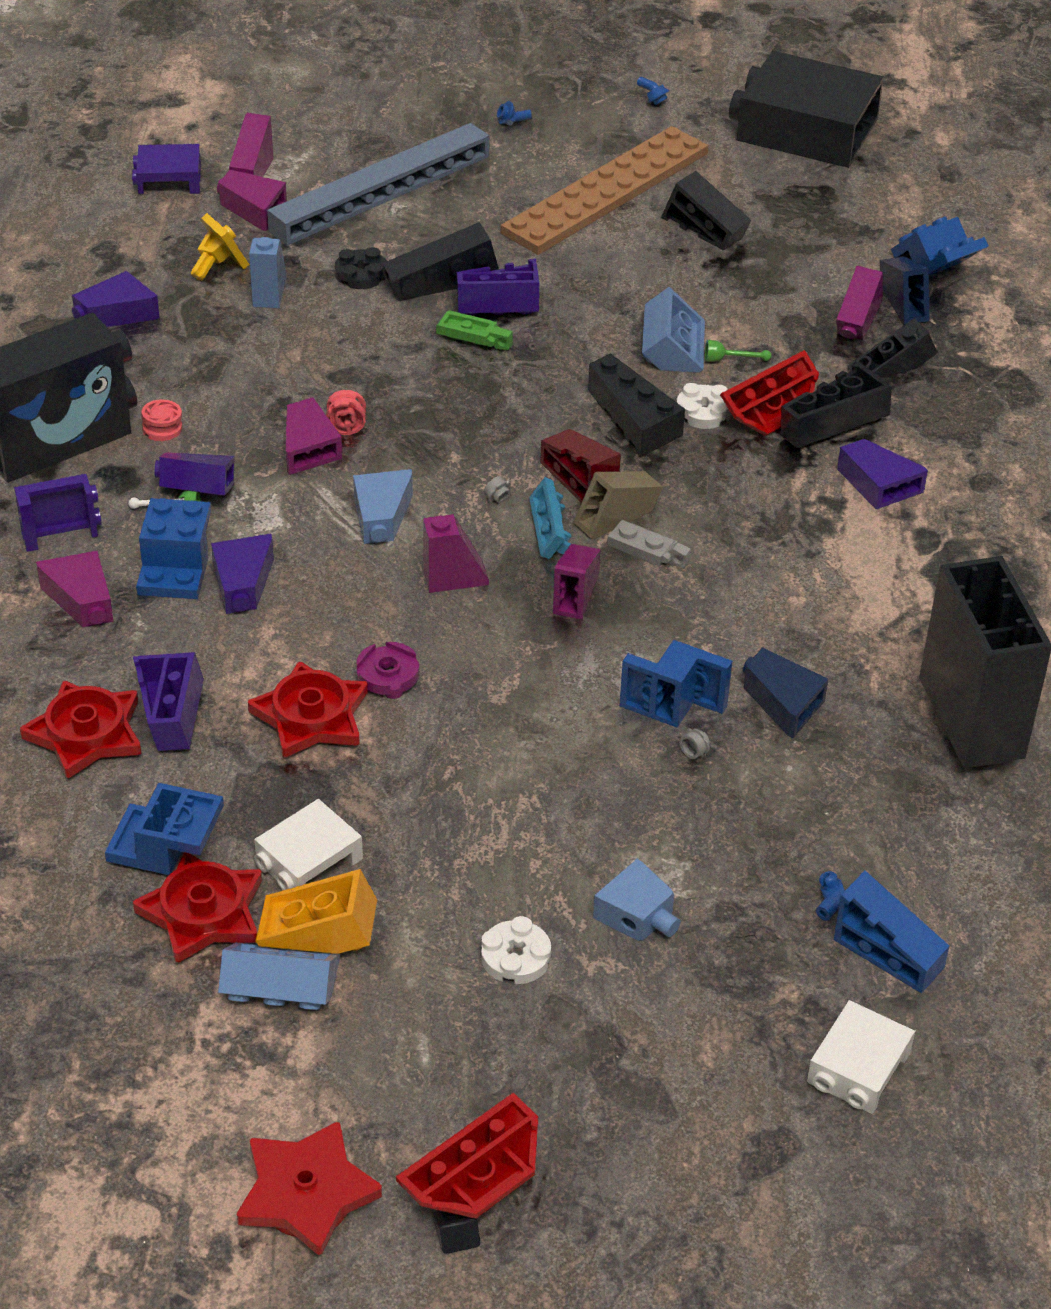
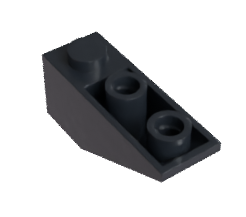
[847,318,938,378]

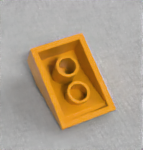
[256,869,377,954]

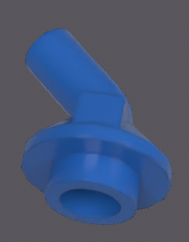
[637,77,669,105]
[497,101,532,126]

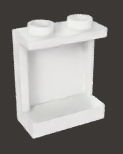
[254,799,363,890]
[807,1000,915,1114]

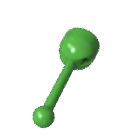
[705,340,772,362]

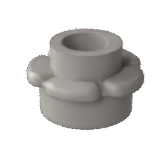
[484,476,511,503]
[679,728,710,759]

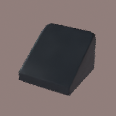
[432,1210,480,1254]

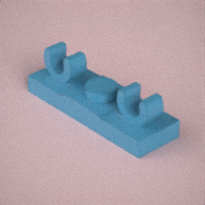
[529,477,572,559]

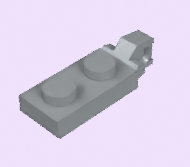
[607,520,691,569]

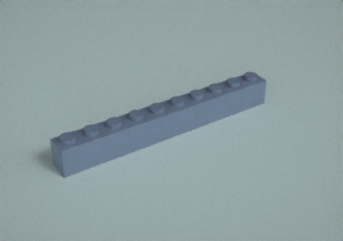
[267,123,489,246]

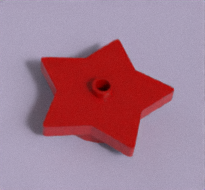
[248,662,368,758]
[20,681,141,778]
[133,852,262,963]
[236,1122,382,1255]

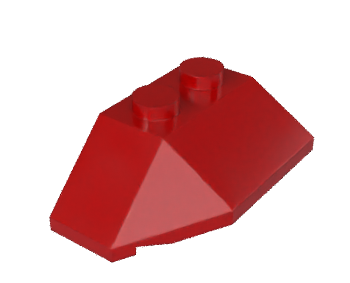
[720,350,819,436]
[396,1093,538,1218]

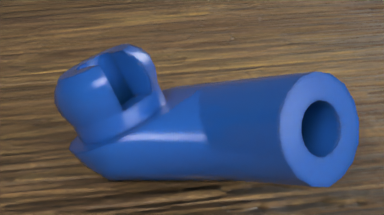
[816,871,845,921]

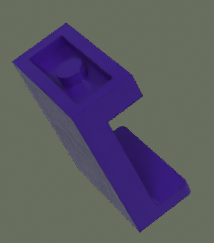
[132,144,201,194]
[14,474,102,552]

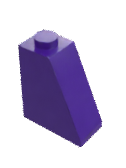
[72,271,160,327]
[837,439,928,509]
[155,452,235,495]
[211,534,274,614]

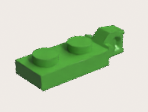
[436,310,513,350]

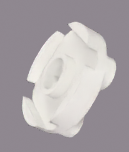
[677,383,732,429]
[481,916,551,984]

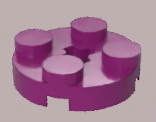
[356,642,420,699]

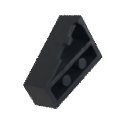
[661,171,751,250]

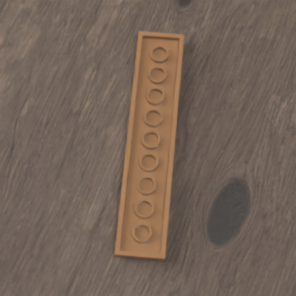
[500,126,709,255]

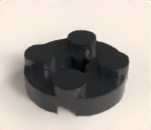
[335,247,387,289]

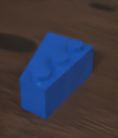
[834,870,950,993]

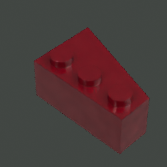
[540,429,621,503]

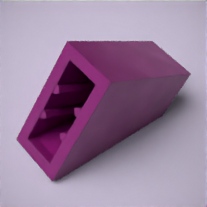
[229,112,273,177]
[217,170,287,231]
[836,266,883,340]
[286,397,342,475]
[423,514,489,593]
[553,544,601,620]
[36,551,114,627]

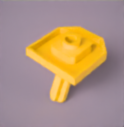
[191,213,250,281]

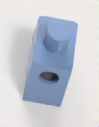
[593,858,681,941]

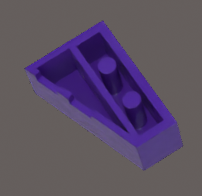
[457,258,540,315]
[133,652,204,751]

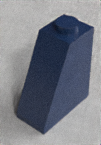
[880,257,930,325]
[742,647,828,738]

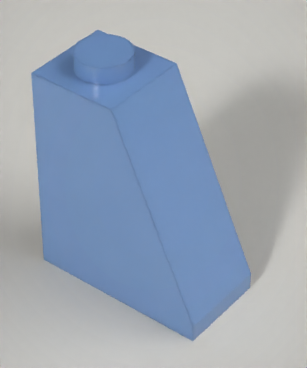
[249,237,287,308]
[353,469,413,544]

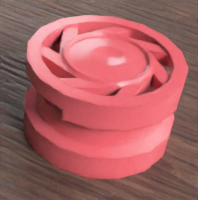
[326,390,366,435]
[141,399,182,441]

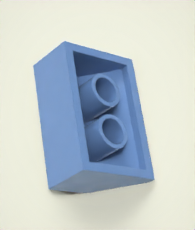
[642,287,705,373]
[218,943,340,1010]

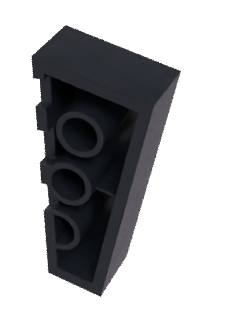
[382,222,499,301]
[588,353,685,458]
[781,362,892,448]

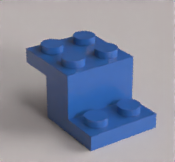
[891,216,989,275]
[136,498,211,599]
[619,640,733,728]
[105,783,224,875]

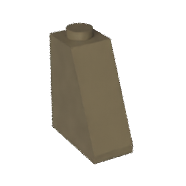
[573,471,663,539]

